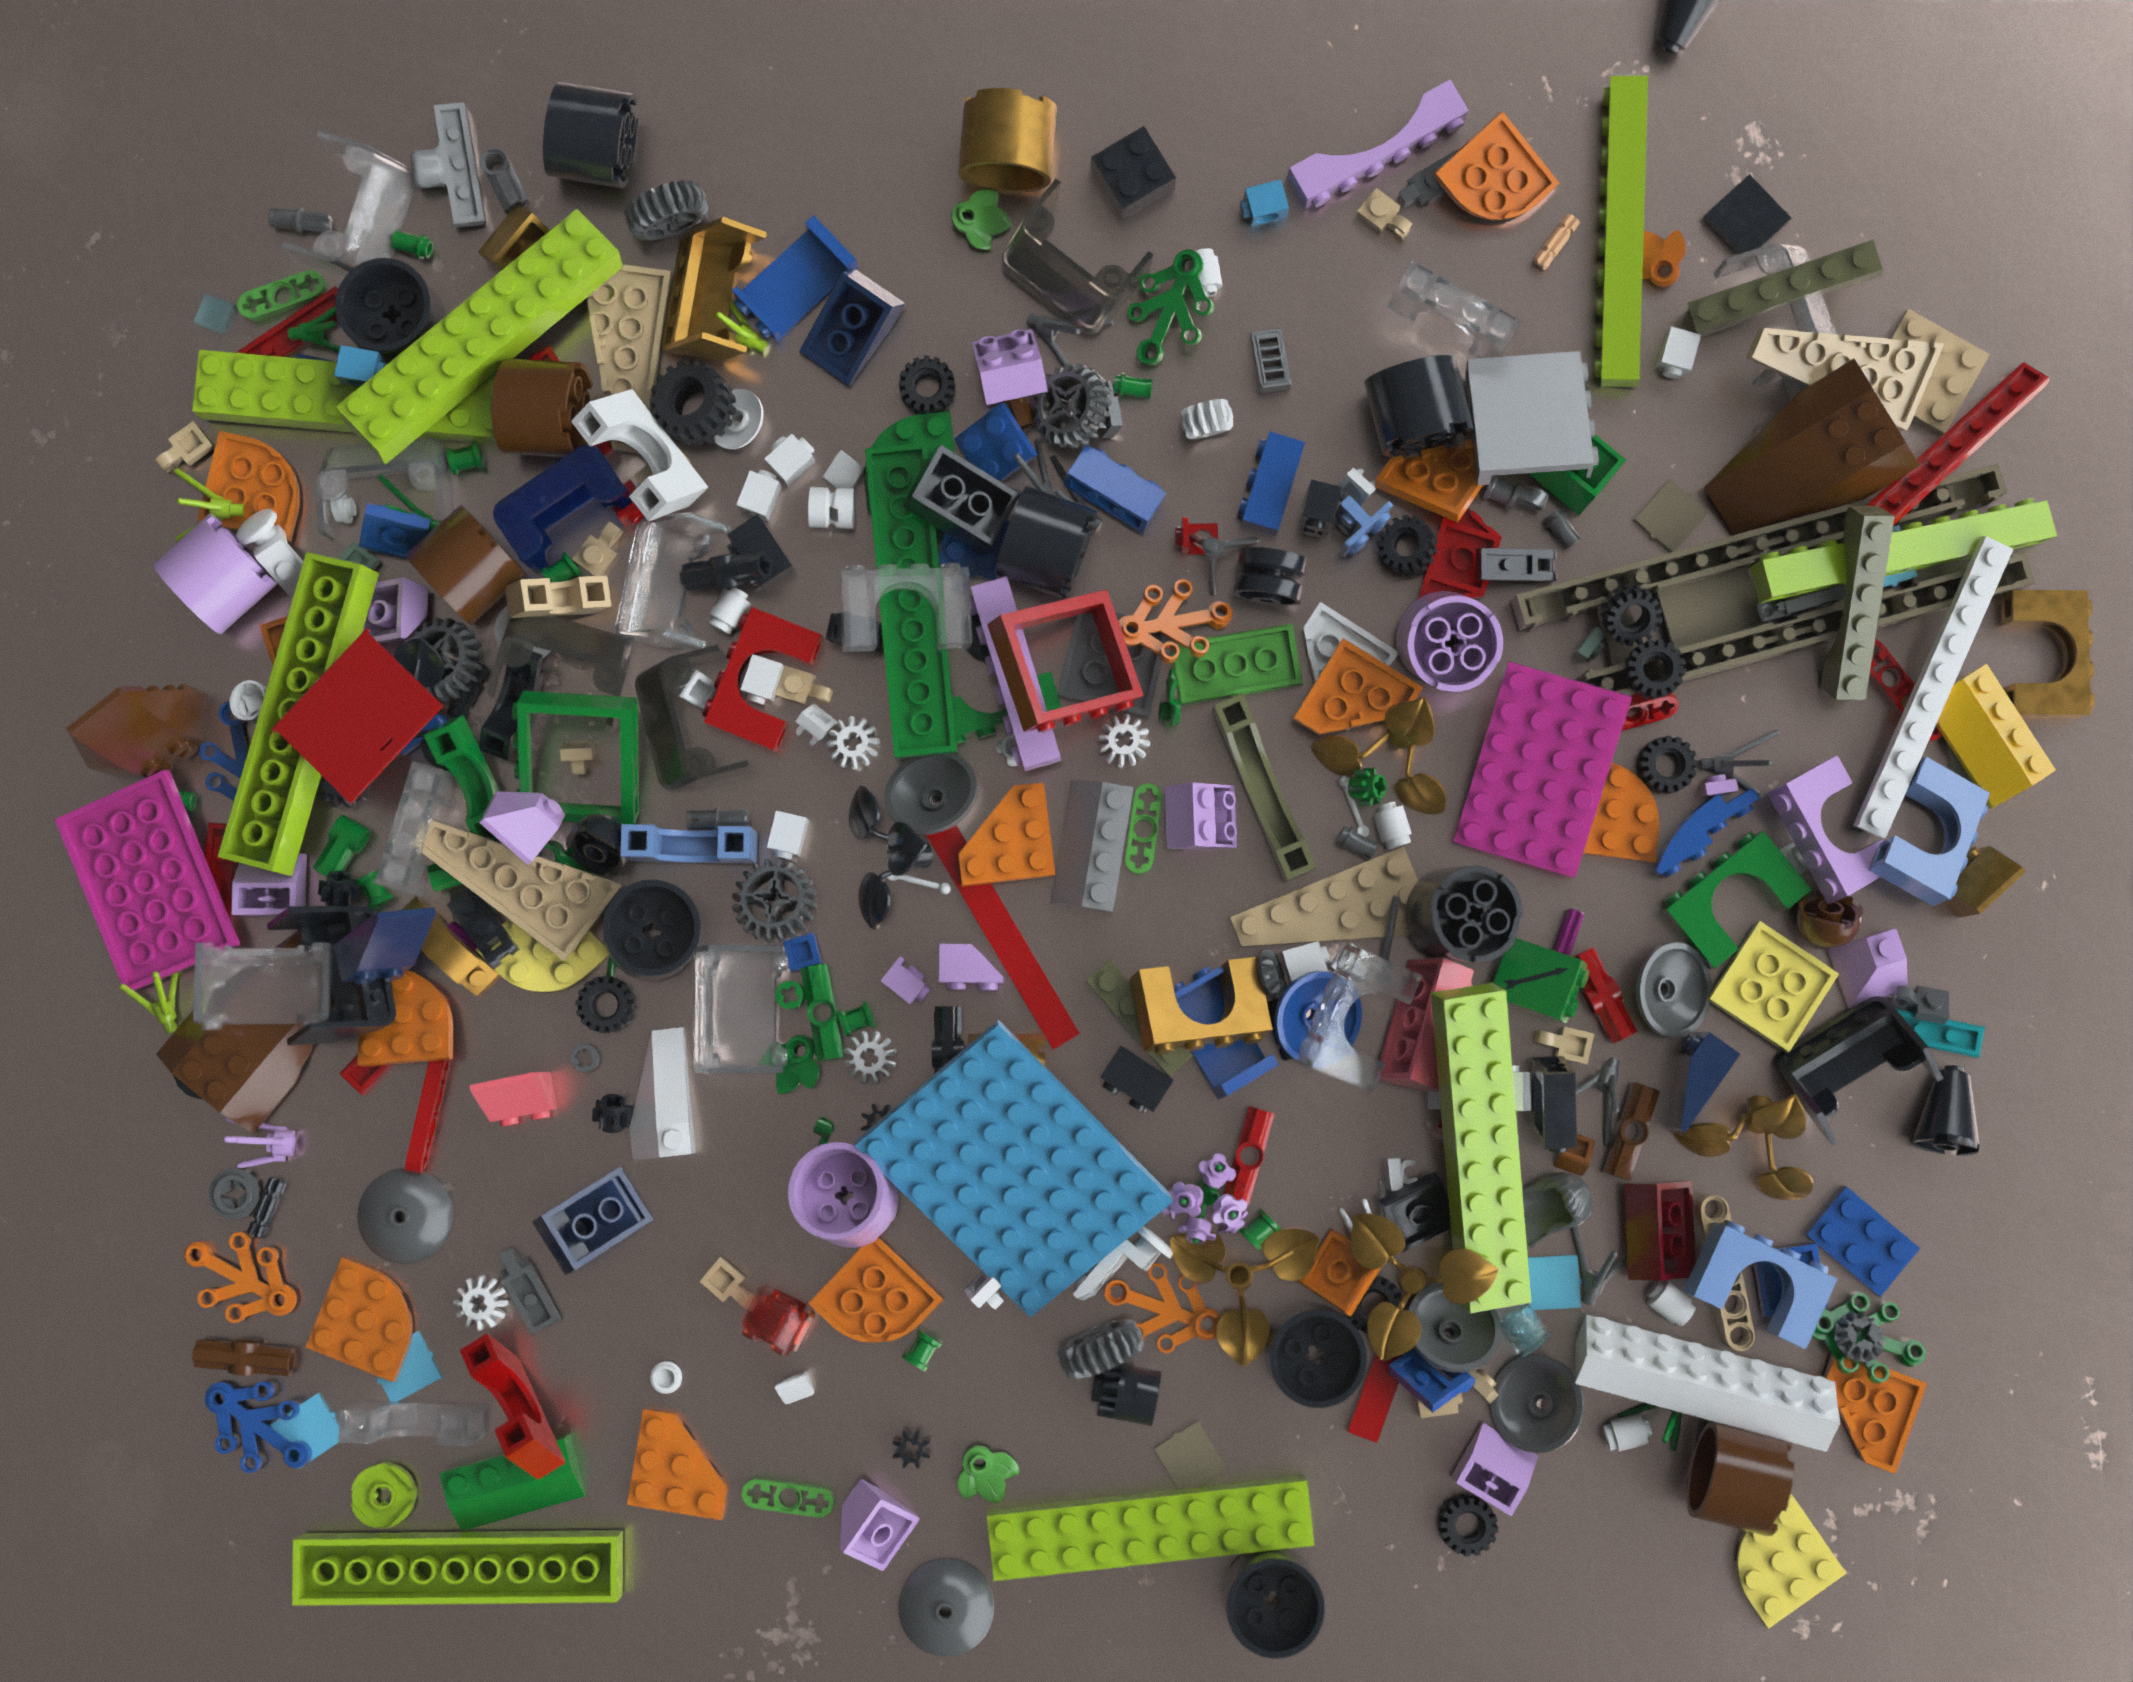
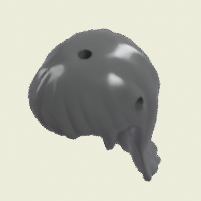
[1522,1172,1593,1248]

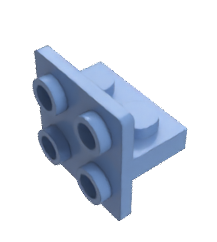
[1335,495,1393,559]

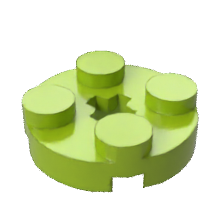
[351,1461,418,1528]

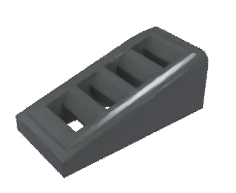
[1251,328,1291,394]

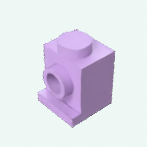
[881,956,931,1005]

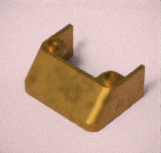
[662,217,767,360]

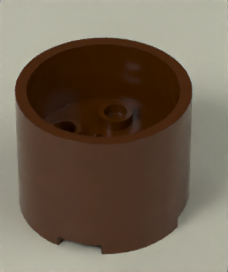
[491,359,593,458]
[405,504,526,625]
[1687,1421,1794,1537]

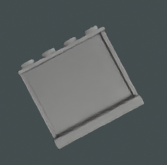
[1465,351,1599,485]

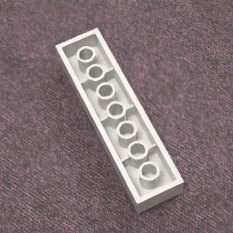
[1575,1314,1840,1452]

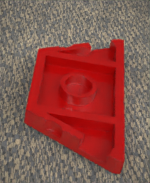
[1417,508,1502,599]

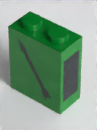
[1493,938,1589,1024]

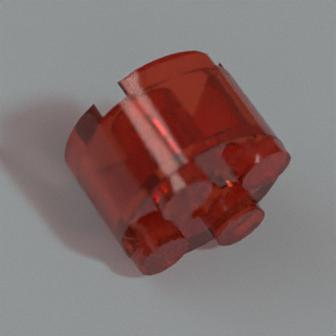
[741,1286,816,1356]

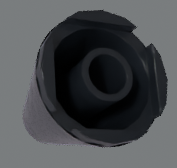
[1657,0,1720,54]
[1913,1065,1980,1156]

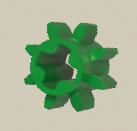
[1348,767,1387,807]

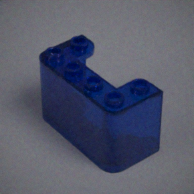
[493,445,633,575]

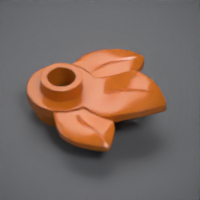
[1642,230,1686,287]

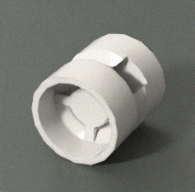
[808,487,855,529]
[229,680,267,725]

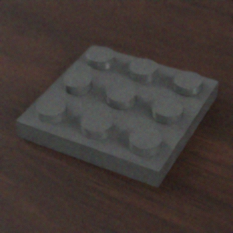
[1058,612,1168,717]

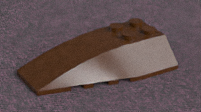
[1704,358,1921,535]
[66,684,210,779]
[156,931,334,1133]

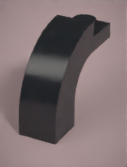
[479,644,544,761]

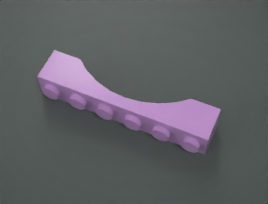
[1287,79,1469,209]

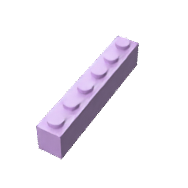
[967,576,1061,771]

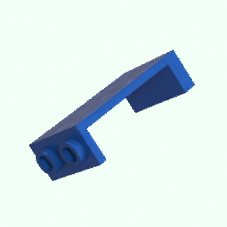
[732,215,858,342]
[1173,966,1279,1100]

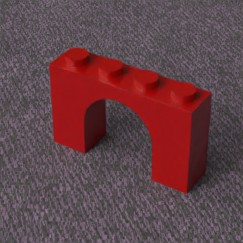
[702,607,824,754]
[459,1333,566,1480]

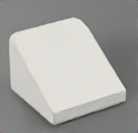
[823,450,866,489]
[673,667,717,711]
[774,1371,814,1404]

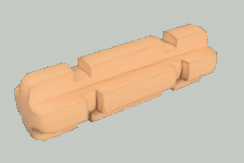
[1533,214,1580,270]

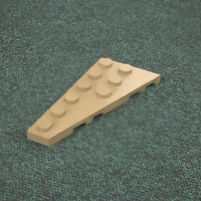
[587,264,672,454]
[1746,328,1944,431]
[412,819,623,961]
[1229,846,1418,947]

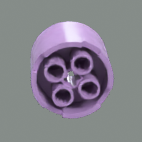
[153,513,278,634]
[1396,591,1503,692]
[788,1142,899,1248]

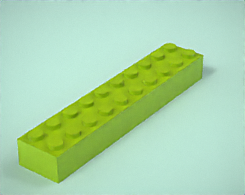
[336,209,623,465]
[192,350,497,445]
[218,552,379,876]
[1431,983,1531,1313]
[987,1475,1315,1581]
[292,1530,623,1606]

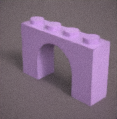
[1767,755,1884,904]

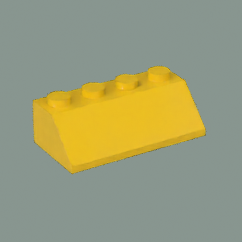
[1936,664,2056,809]

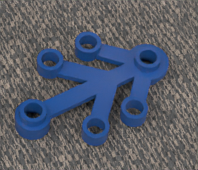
[199,701,248,801]
[204,1381,312,1473]

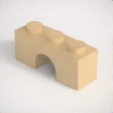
[505,576,612,618]

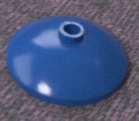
[1274,971,1362,1065]

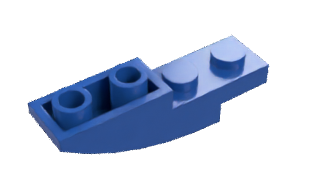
[1650,788,1760,878]

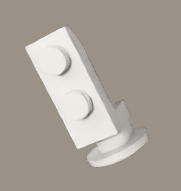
[236,509,303,599]
[1073,1226,1173,1301]

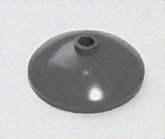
[885,753,978,834]
[1636,942,1712,1037]
[357,1168,454,1264]
[1408,1283,1502,1372]
[1491,1355,1584,1453]
[898,1558,994,1657]

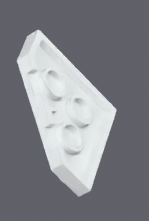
[1302,602,1399,732]

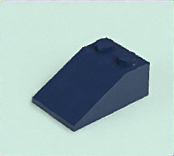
[799,269,906,386]
[333,907,436,984]
[1667,1032,1741,1133]
[532,1167,653,1275]

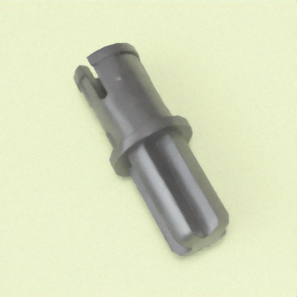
[268,207,333,233]
[686,807,750,830]

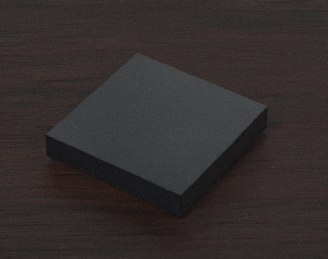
[1703,174,1792,262]
[1379,1172,1451,1252]

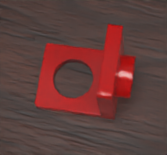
[605,480,645,527]
[1175,517,1218,555]

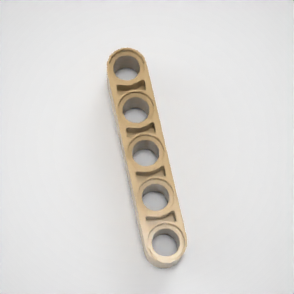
[1694,1194,1755,1351]

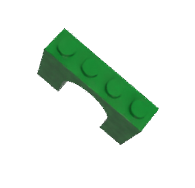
[1660,831,1812,969]

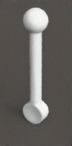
[1338,776,1369,837]
[887,874,951,894]

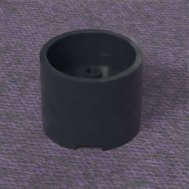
[543,81,639,188]
[336,258,446,364]
[1364,355,1474,457]
[995,485,1098,600]
[1405,865,1523,962]
[603,879,701,981]
[1264,1303,1367,1408]
[1222,1549,1325,1659]

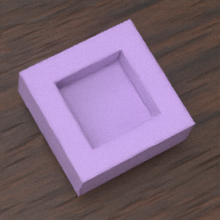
[1698,774,1738,798]

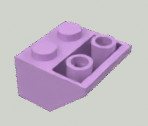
[971,329,1048,405]
[1165,783,1237,850]
[232,854,307,917]
[939,944,1004,991]
[1451,1422,1538,1516]

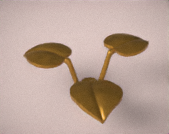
[1311,697,1447,814]
[1674,1094,1813,1201]
[1350,1213,1498,1361]
[1170,1229,1319,1367]

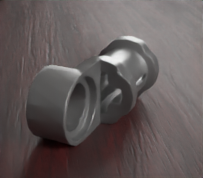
[1481,475,1549,511]

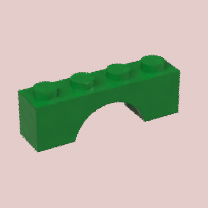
[952,671,1061,745]
[423,715,501,842]

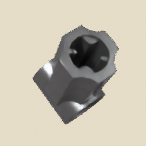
[480,148,530,214]

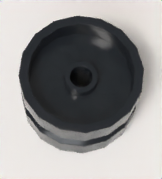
[1233,547,1307,606]

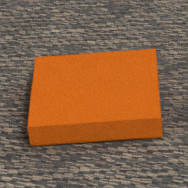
[1298,1228,1381,1317]

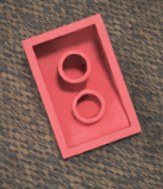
[470,1072,558,1127]

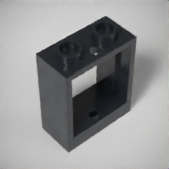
[1532,1056,1577,1153]

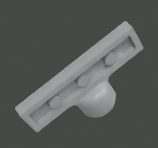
[410,102,485,228]

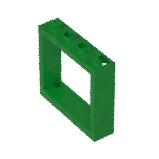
[512,691,639,824]

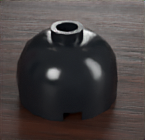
[566,813,628,876]

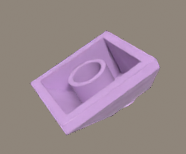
[363,577,428,644]
[479,791,565,865]
[1826,928,1908,1009]
[840,1479,920,1571]

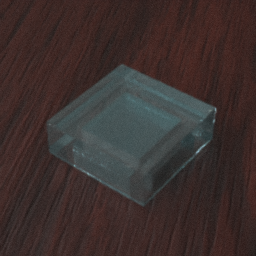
[193,293,237,335]

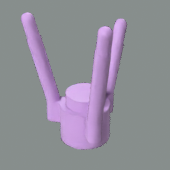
[223,1116,295,1169]

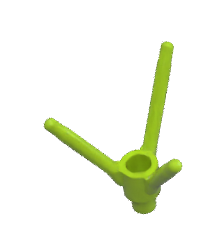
[716,298,768,353]
[174,468,245,542]
[120,972,179,1034]

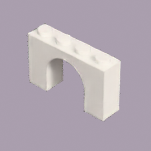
[571,389,708,521]

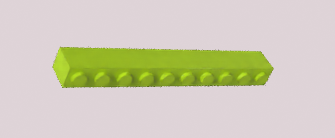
[1595,75,1648,387]
[1750,498,2057,604]

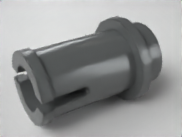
[1544,508,1581,550]
[1336,826,1378,861]

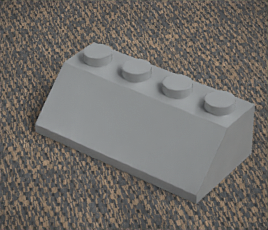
[1050,780,1134,914]

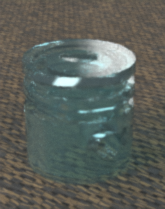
[1500,1303,1551,1357]

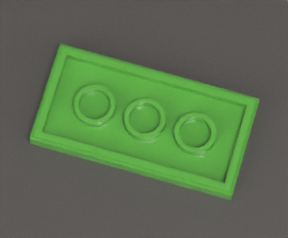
[1170,624,1303,706]

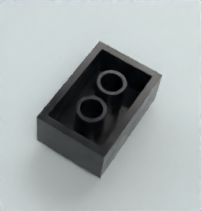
[902,444,1021,555]

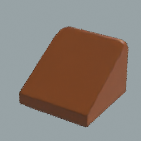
[1553,1134,1595,1176]

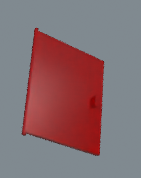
[271,628,443,804]

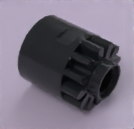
[1091,1364,1161,1426]

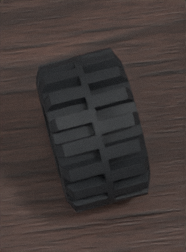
[650,359,736,446]

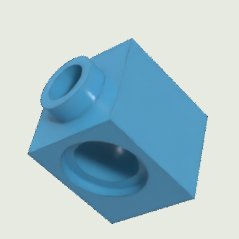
[1240,179,1289,227]
[334,345,387,387]

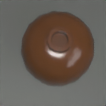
[1797,890,1863,949]

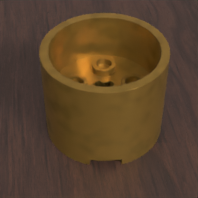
[958,88,1057,192]

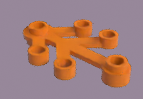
[1118,579,1232,663]
[184,1231,297,1323]
[1104,1262,1221,1354]

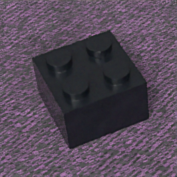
[1091,126,1176,220]

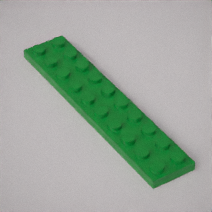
[865,442,958,759]

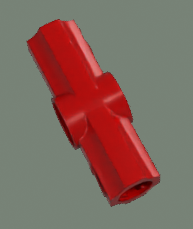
[1573,947,1638,1044]
[1223,1106,1275,1206]

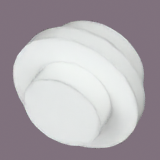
[330,493,357,524]
[650,1361,682,1394]

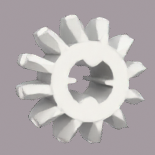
[1181,399,1233,440]
[1097,714,1150,768]
[826,716,880,770]
[844,1031,897,1084]
[453,1275,509,1331]

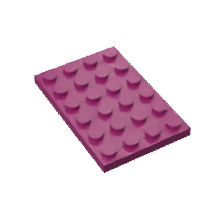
[1453,661,1632,878]
[55,770,241,994]

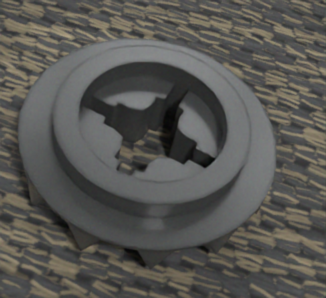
[1258,949,1286,999]
[208,1168,261,1219]
[1834,1312,1886,1362]

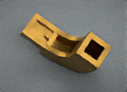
[402,896,498,997]

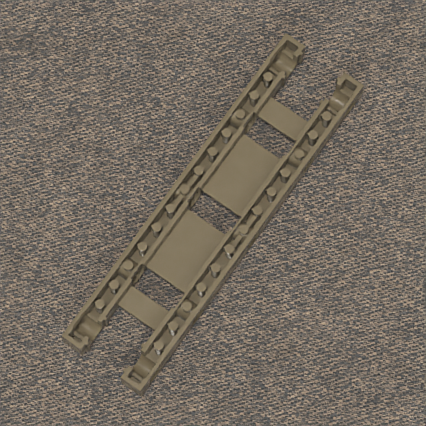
[1511,463,2035,696]

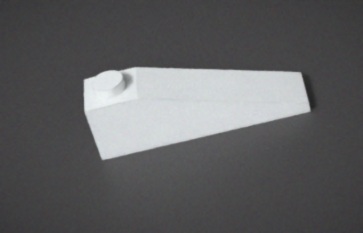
[629,1027,696,1160]

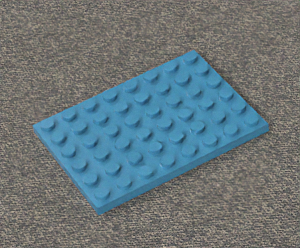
[855,1020,1173,1317]

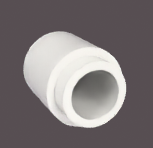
[1187,249,1223,297]
[708,587,750,635]
[1373,802,1412,850]
[1647,1280,1696,1327]
[1603,1413,1653,1452]

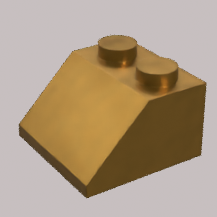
[478,205,550,272]
[1945,846,2026,917]

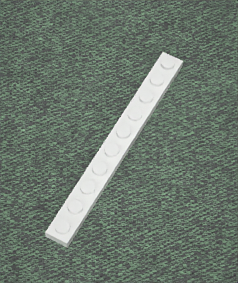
[1853,536,2013,839]

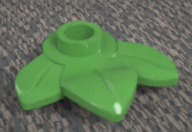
[951,189,1012,250]
[957,1445,1020,1503]

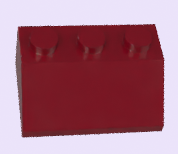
[1623,1181,1696,1281]

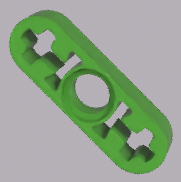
[237,270,328,322]
[1125,783,1162,874]
[742,1477,835,1518]

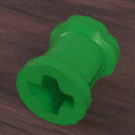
[446,441,485,475]
[540,551,583,583]
[356,870,394,910]
[775,981,806,1010]
[837,1000,877,1037]
[1239,1209,1281,1251]
[902,1329,942,1372]

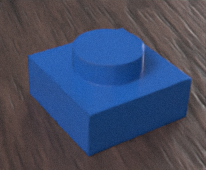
[783,933,822,972]

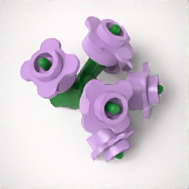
[1162,1153,1248,1244]

